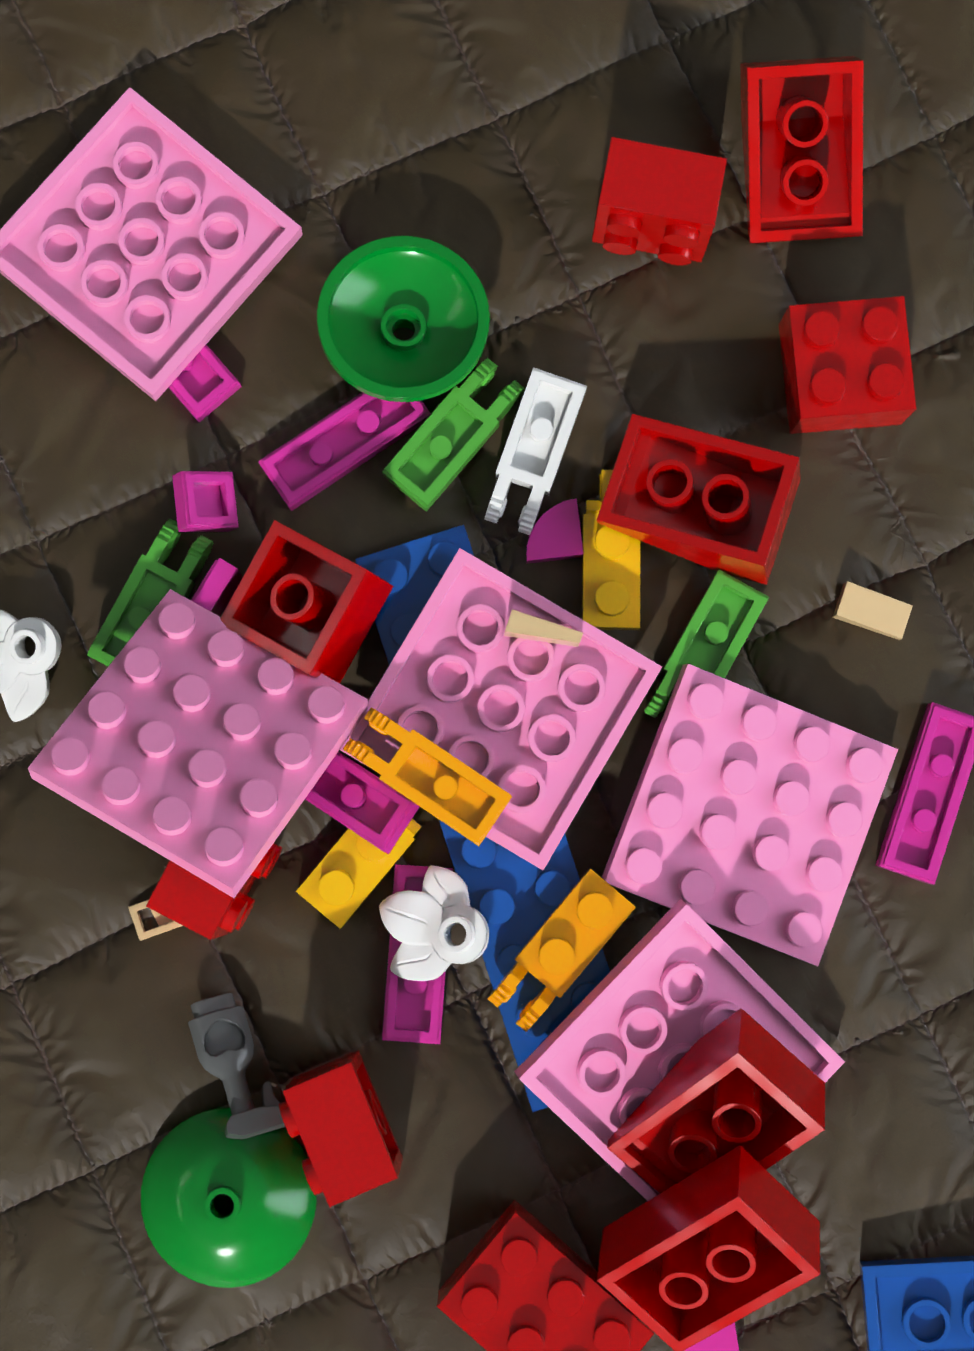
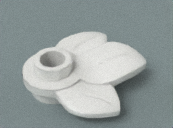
[0,610,62,722]
[379,865,489,981]

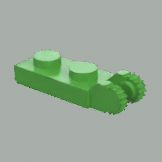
[382,358,525,512]
[87,519,214,666]
[644,569,769,718]

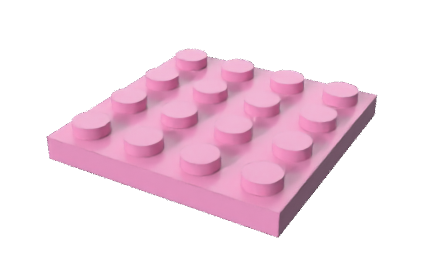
[0,87,303,401]
[340,548,662,870]
[28,589,368,898]
[601,664,898,966]
[514,899,845,1201]

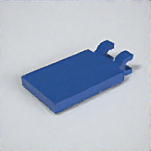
[860,1255,974,1351]

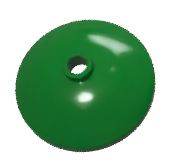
[317,236,490,402]
[140,1107,317,1288]

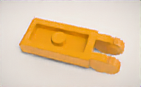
[343,707,512,846]
[488,869,636,1032]

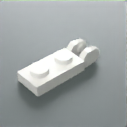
[484,367,587,535]

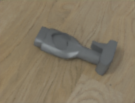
[188,993,285,1140]

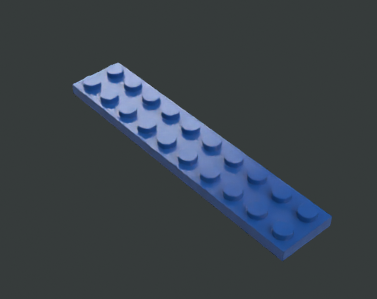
[355,524,610,1112]

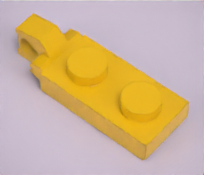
[582,470,640,630]
[296,807,422,929]

